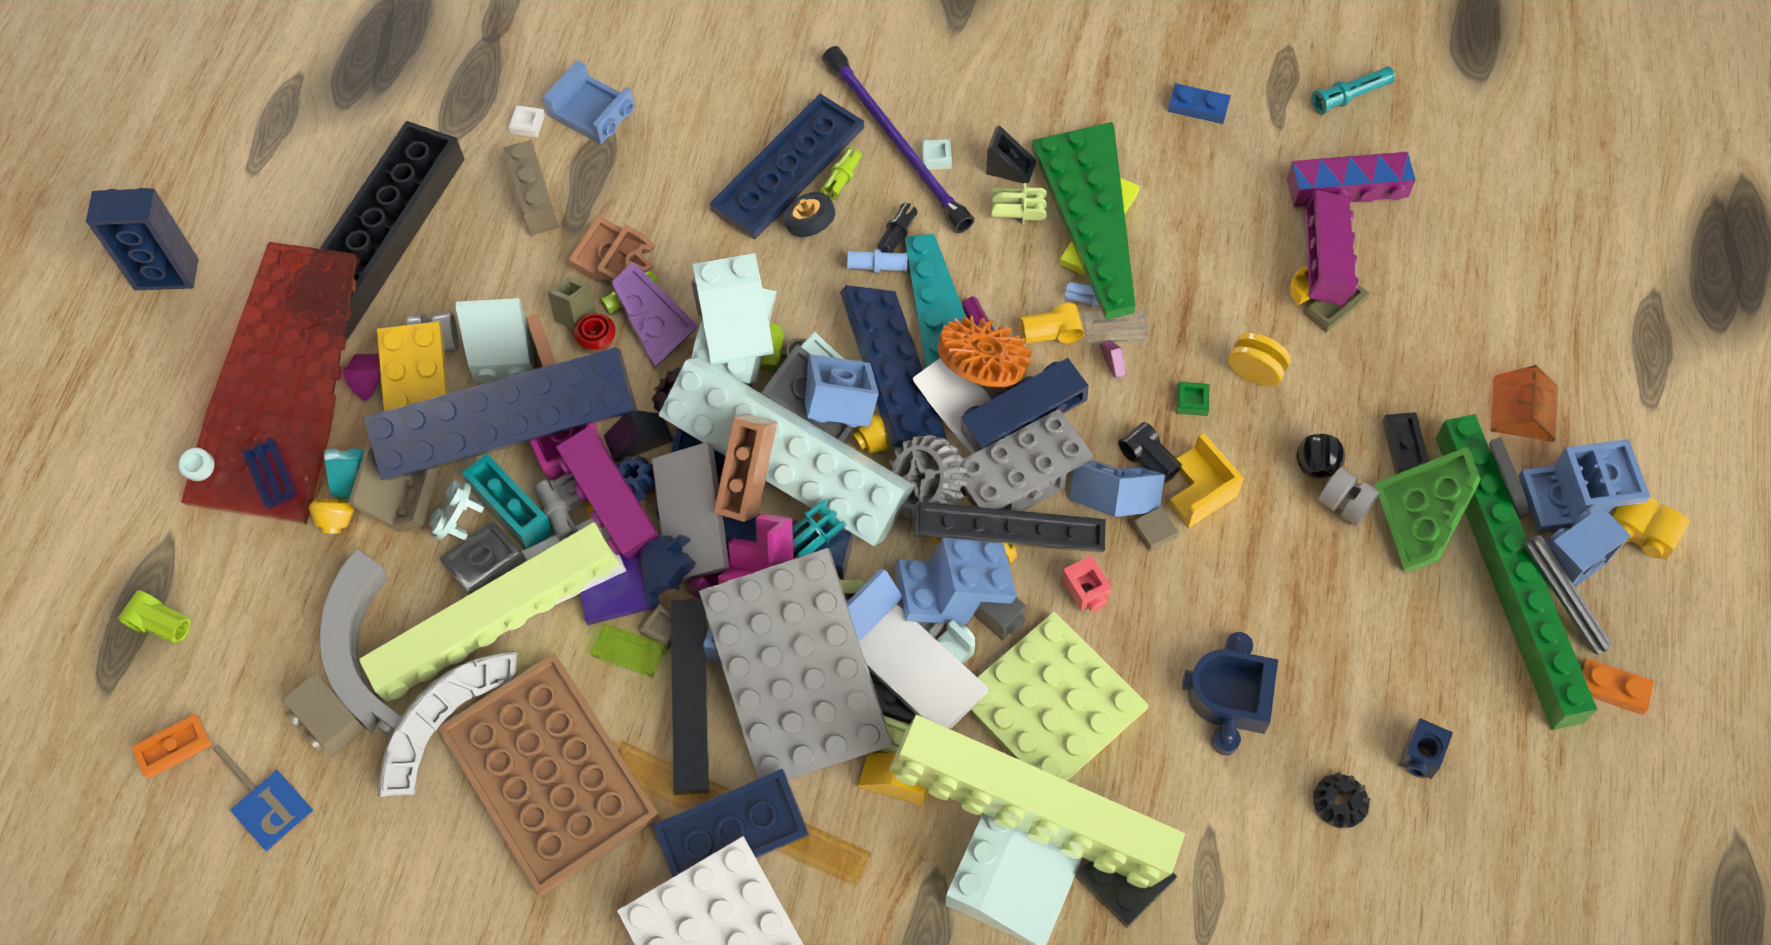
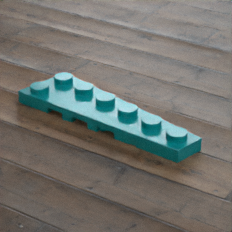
[905,233,990,388]

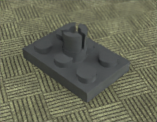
[761,344,854,442]

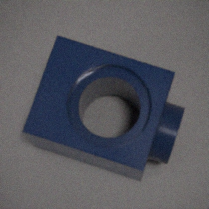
[1398,718,1453,779]

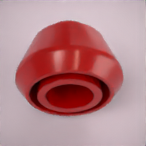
[574,314,616,353]

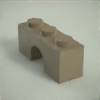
[503,140,559,235]

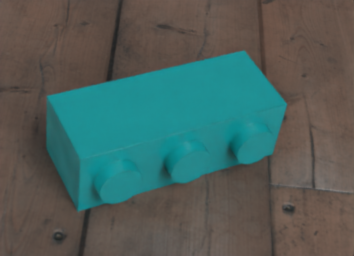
[462,453,553,549]

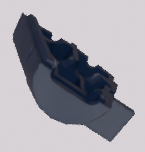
[638,535,696,608]

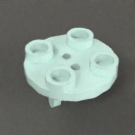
[428,480,485,540]

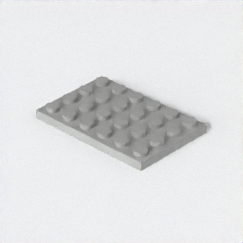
[699,548,892,779]

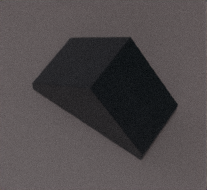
[986,125,1037,184]
[604,410,673,463]

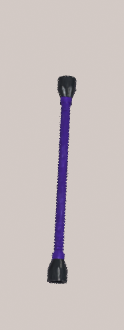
[822,46,975,233]

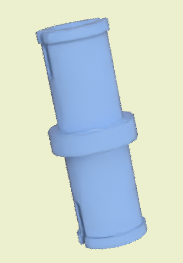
[847,249,907,273]

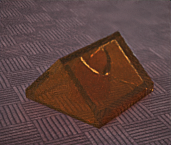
[1490,365,1558,442]

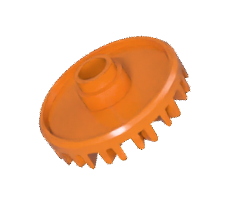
[937,316,1032,387]

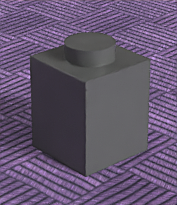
[973,597,1026,640]

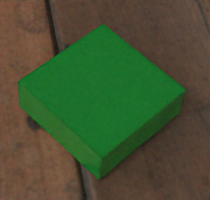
[1176,382,1210,416]

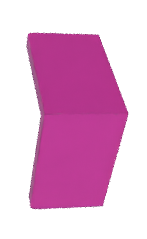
[718,513,794,584]

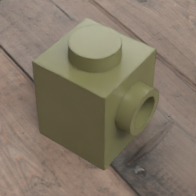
[548,277,597,329]

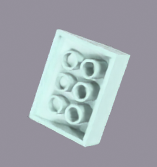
[945,813,1083,945]

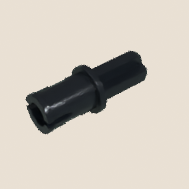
[877,203,918,253]

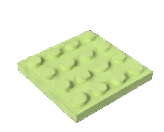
[969,612,1149,781]

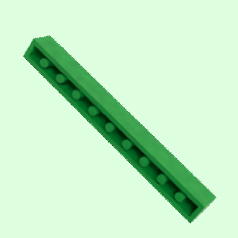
[1435,414,1598,730]

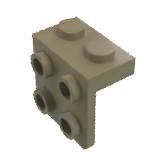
[349,448,440,532]

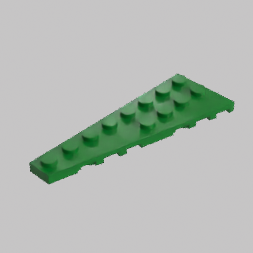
[1031,122,1136,320]

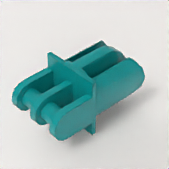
[792,499,847,559]

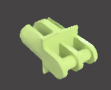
[991,183,1047,224]

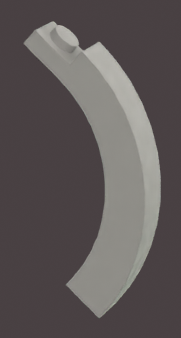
[320,549,401,738]

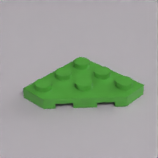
[1375,447,1481,573]

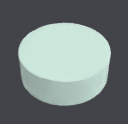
[178,448,214,481]

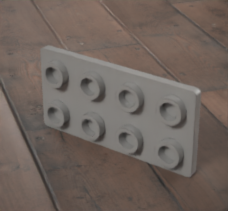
[960,410,1093,511]

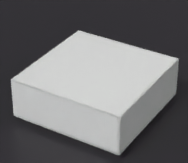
[508,105,545,138]

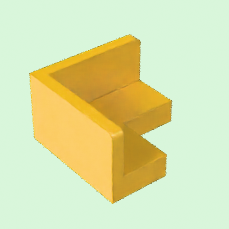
[1168,433,1244,528]

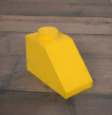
[858,752,929,807]

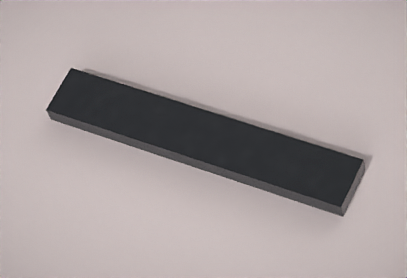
[914,502,1106,553]
[671,599,709,795]

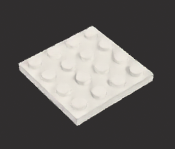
[617,837,804,945]

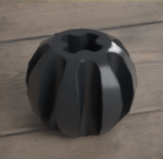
[1296,434,1346,478]

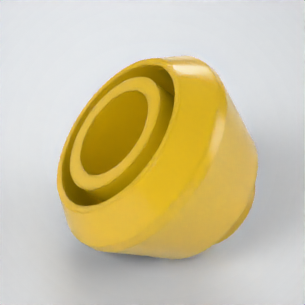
[851,413,890,454]
[309,499,354,534]

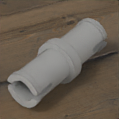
[535,480,578,541]

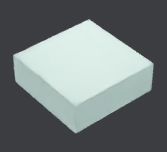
[922,139,952,169]

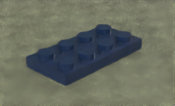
[653,769,810,877]

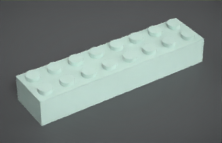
[659,357,915,546]

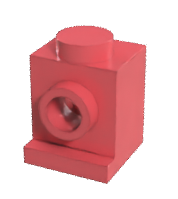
[1061,555,1112,612]

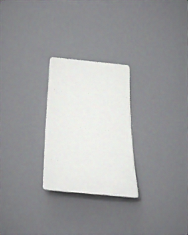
[913,358,991,454]

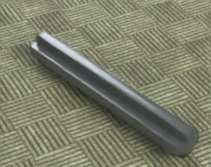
[1524,535,1611,654]

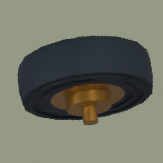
[783,192,836,237]

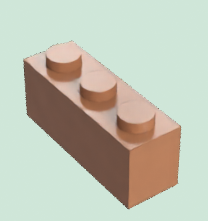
[714,414,778,522]

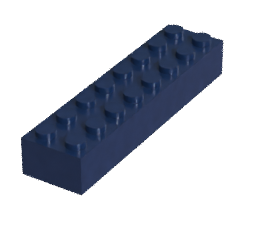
[363,347,638,480]

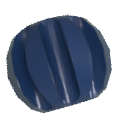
[616,455,656,502]

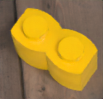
[1612,497,1691,560]

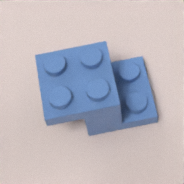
[1518,439,1650,532]
[894,538,1017,625]

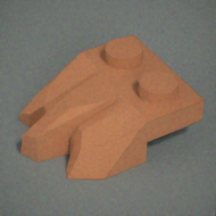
[568,215,655,280]

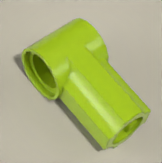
[118,590,191,644]

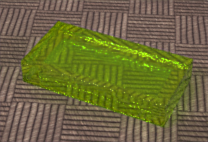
[590,623,666,678]

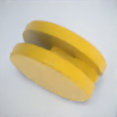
[1228,333,1291,386]

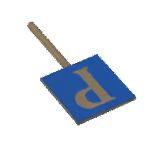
[213,745,314,852]

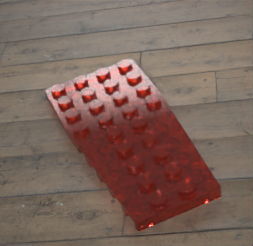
[181,242,360,524]

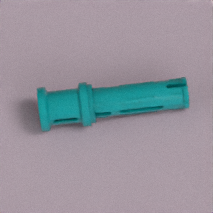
[1311,66,1395,115]

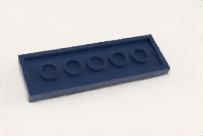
[709,94,865,239]
[840,285,947,447]

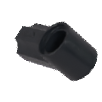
[1118,422,1182,483]

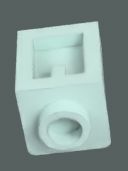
[937,620,975,664]

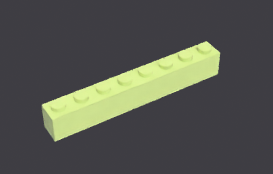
[359,522,619,702]

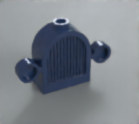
[1182,632,1278,755]

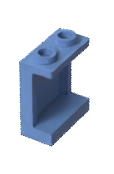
[542,60,635,144]

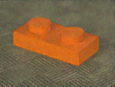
[1581,658,1654,715]
[131,713,212,779]

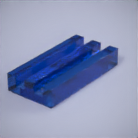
[242,437,298,509]

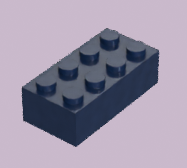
[86,188,199,291]

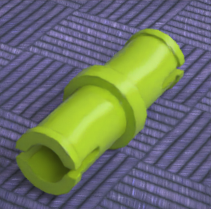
[821,146,862,200]

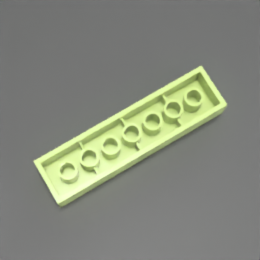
[889,714,1185,888]

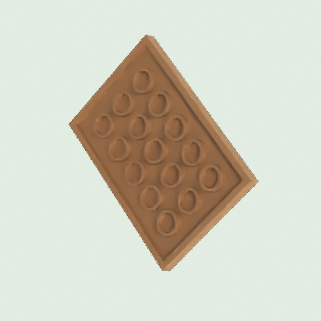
[438,652,660,897]

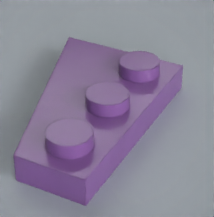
[611,262,698,369]

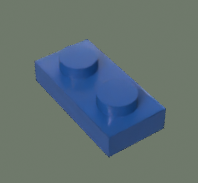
[1168,83,1231,124]

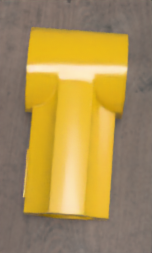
[1020,303,1084,344]

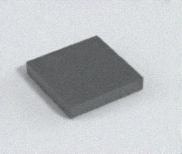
[1489,437,1531,519]
[440,521,527,595]

